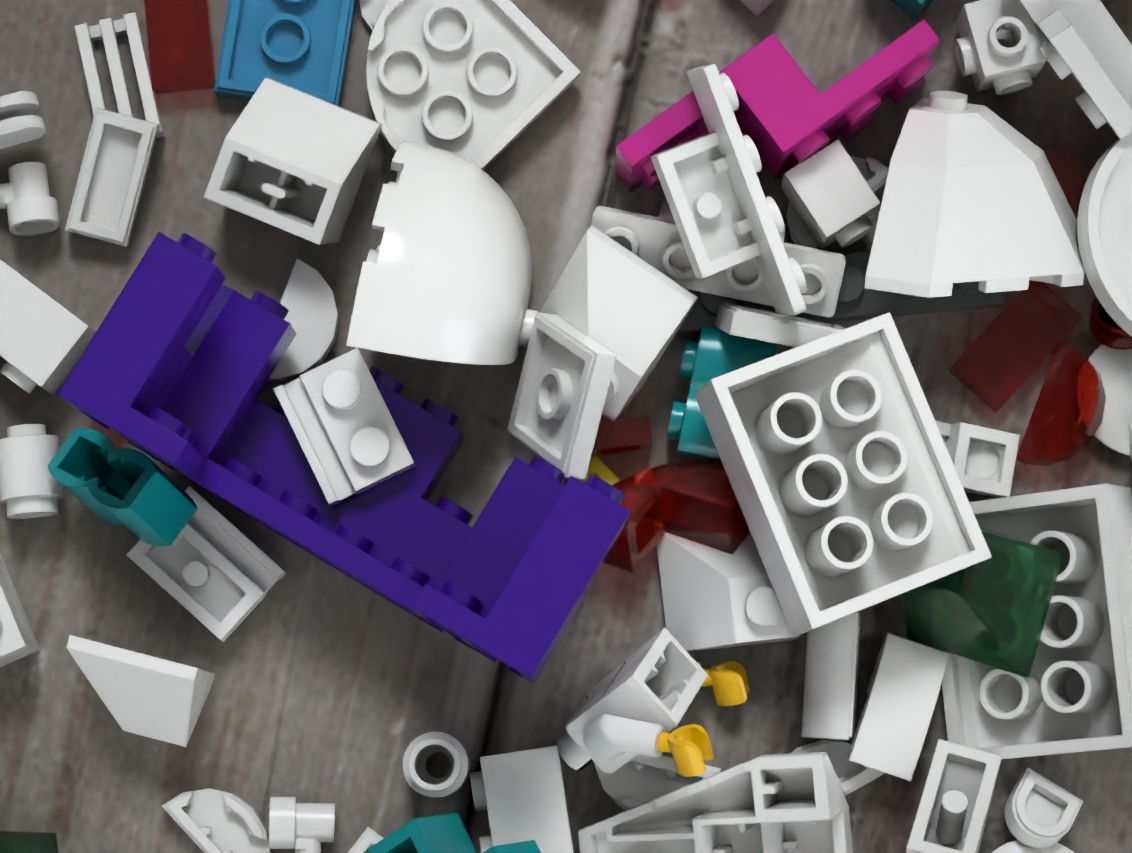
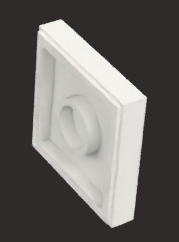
[507,312,617,479]

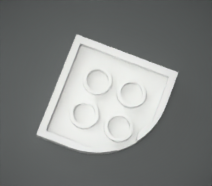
[366,0,581,170]

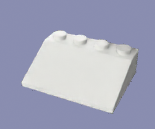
[694,312,992,638]
[931,483,1132,759]

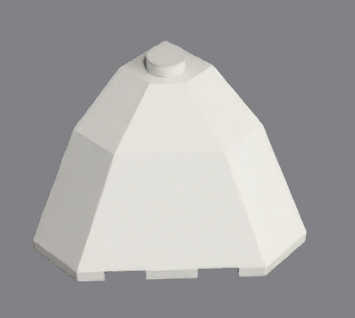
[864,91,1087,298]

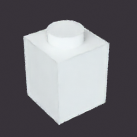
[780,139,881,249]

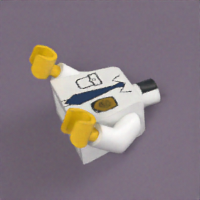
[557,627,750,777]

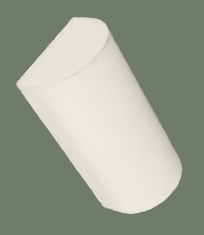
[801,612,861,742]

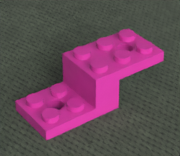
[616,19,940,193]

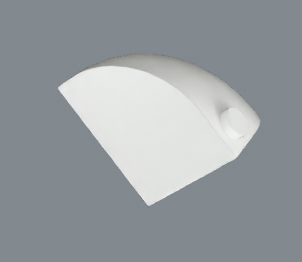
[346,141,539,365]

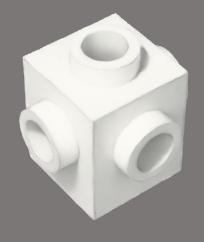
[954,0,1049,95]

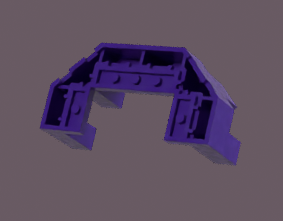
[57,232,630,684]

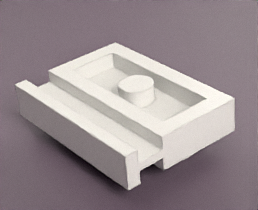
[273,348,416,507]
[126,486,286,642]

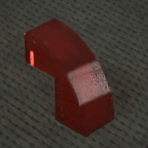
[603,460,750,573]

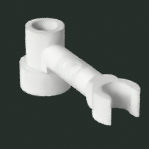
[0,162,60,236]
[269,797,335,853]

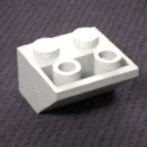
[204,78,383,245]

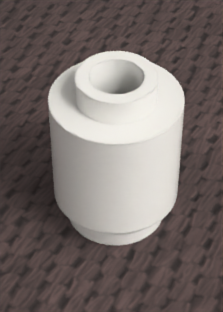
[0,424,64,519]
[402,732,471,798]

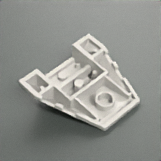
[578,752,853,853]

